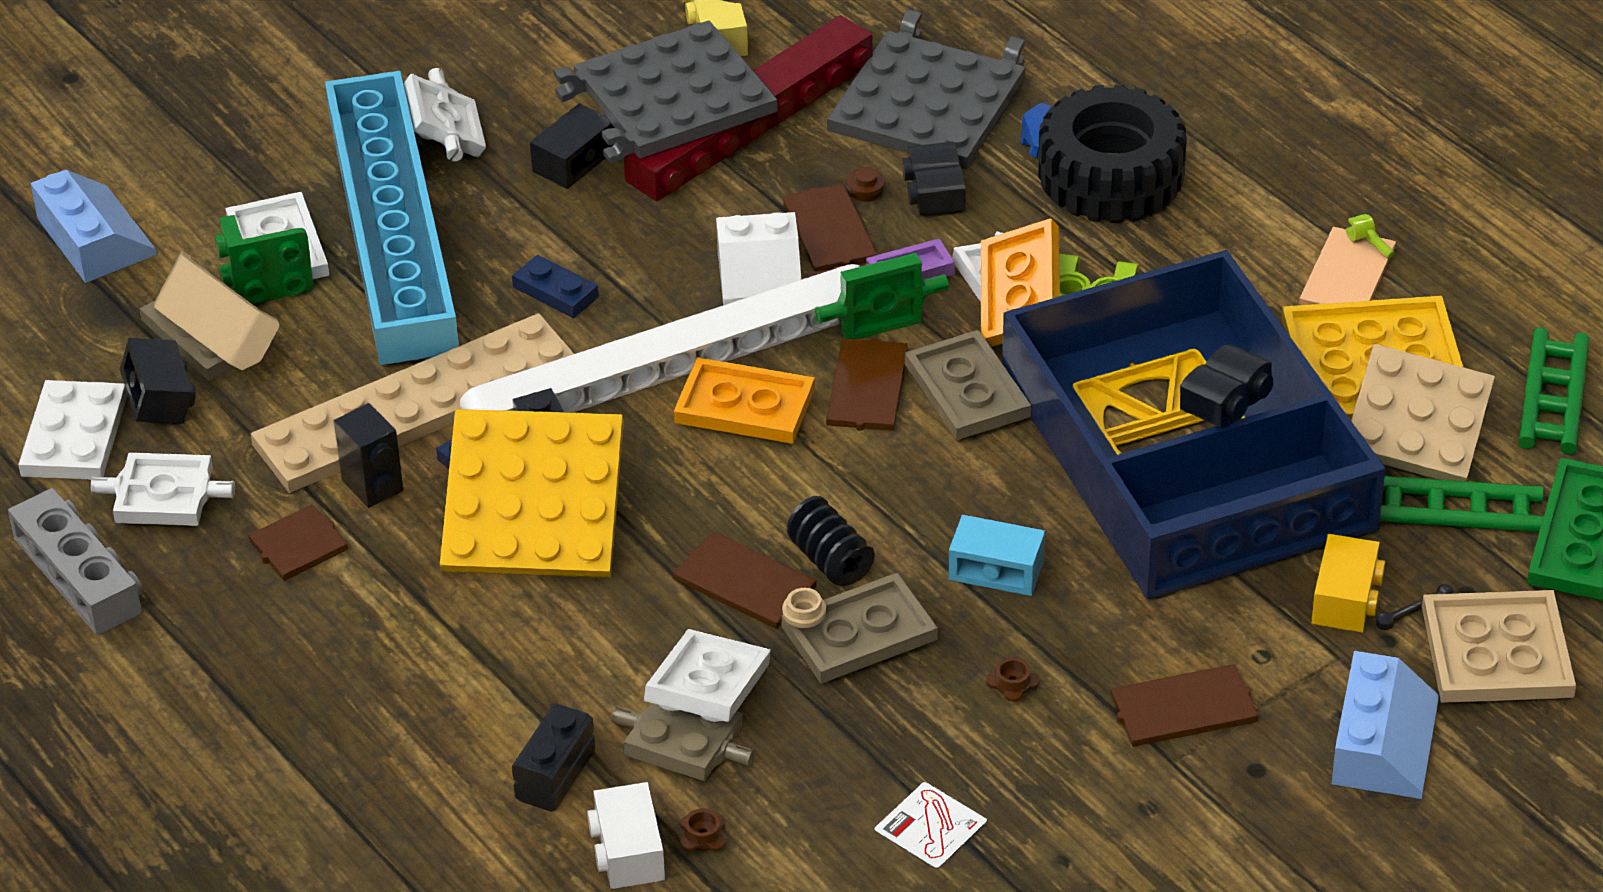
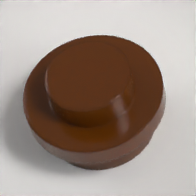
[846,167,885,202]

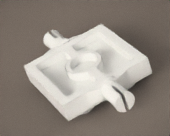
[403,68,486,161]
[91,453,235,526]

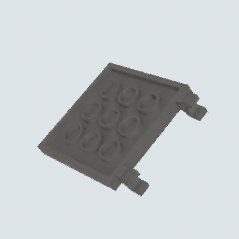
[827,9,1025,169]
[553,20,778,164]

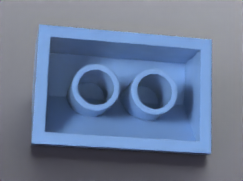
[30,170,157,283]
[1331,651,1439,799]

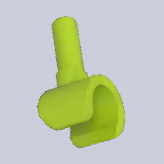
[1346,214,1395,259]

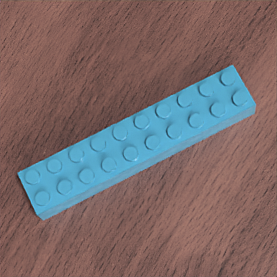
[325,71,459,365]

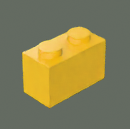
[1311,534,1385,633]

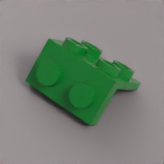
[214,215,314,304]

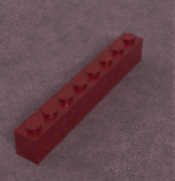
[624,15,873,202]

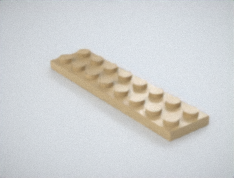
[250,313,574,493]

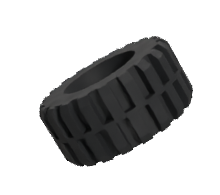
[1038,85,1187,223]

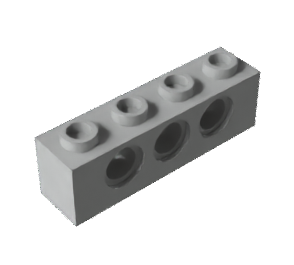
[8,488,143,636]

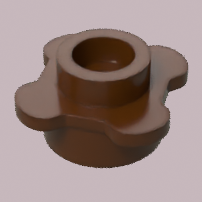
[986,657,1039,702]
[680,808,726,852]

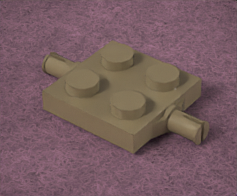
[611,703,756,781]

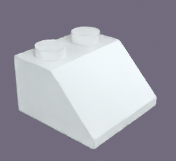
[716,212,801,305]

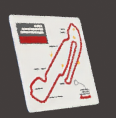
[875,782,987,868]

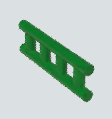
[1518,327,1590,455]
[1380,476,1544,533]

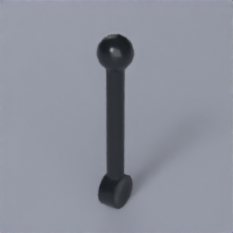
[1376,584,1454,630]

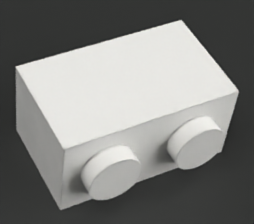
[587,782,665,889]

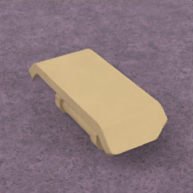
[154,251,279,370]

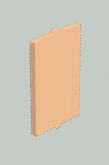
[1299,226,1396,305]

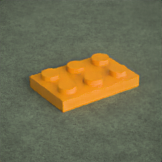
[981,218,1060,347]
[674,357,815,444]

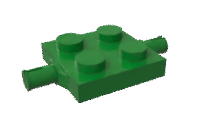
[815,253,949,339]

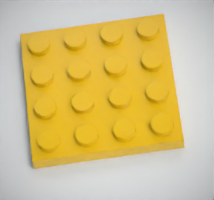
[1282,296,1463,420]
[440,409,624,578]

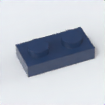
[512,254,599,318]

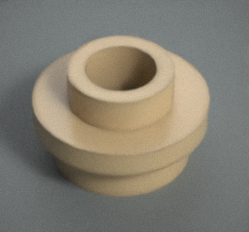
[782,588,826,628]

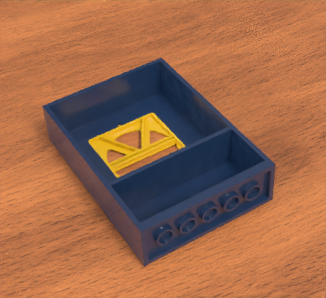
[1002,250,1386,600]

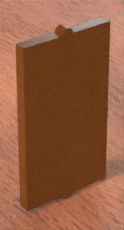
[782,183,877,272]
[826,338,908,431]
[672,532,817,629]
[1111,664,1258,747]

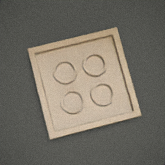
[1351,344,1495,481]
[1422,590,1576,703]

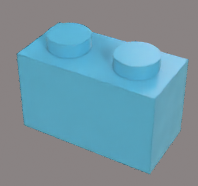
[949,515,1045,596]

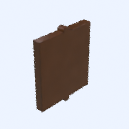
[248,504,348,581]

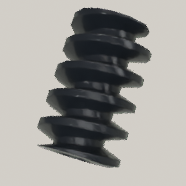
[787,496,875,586]

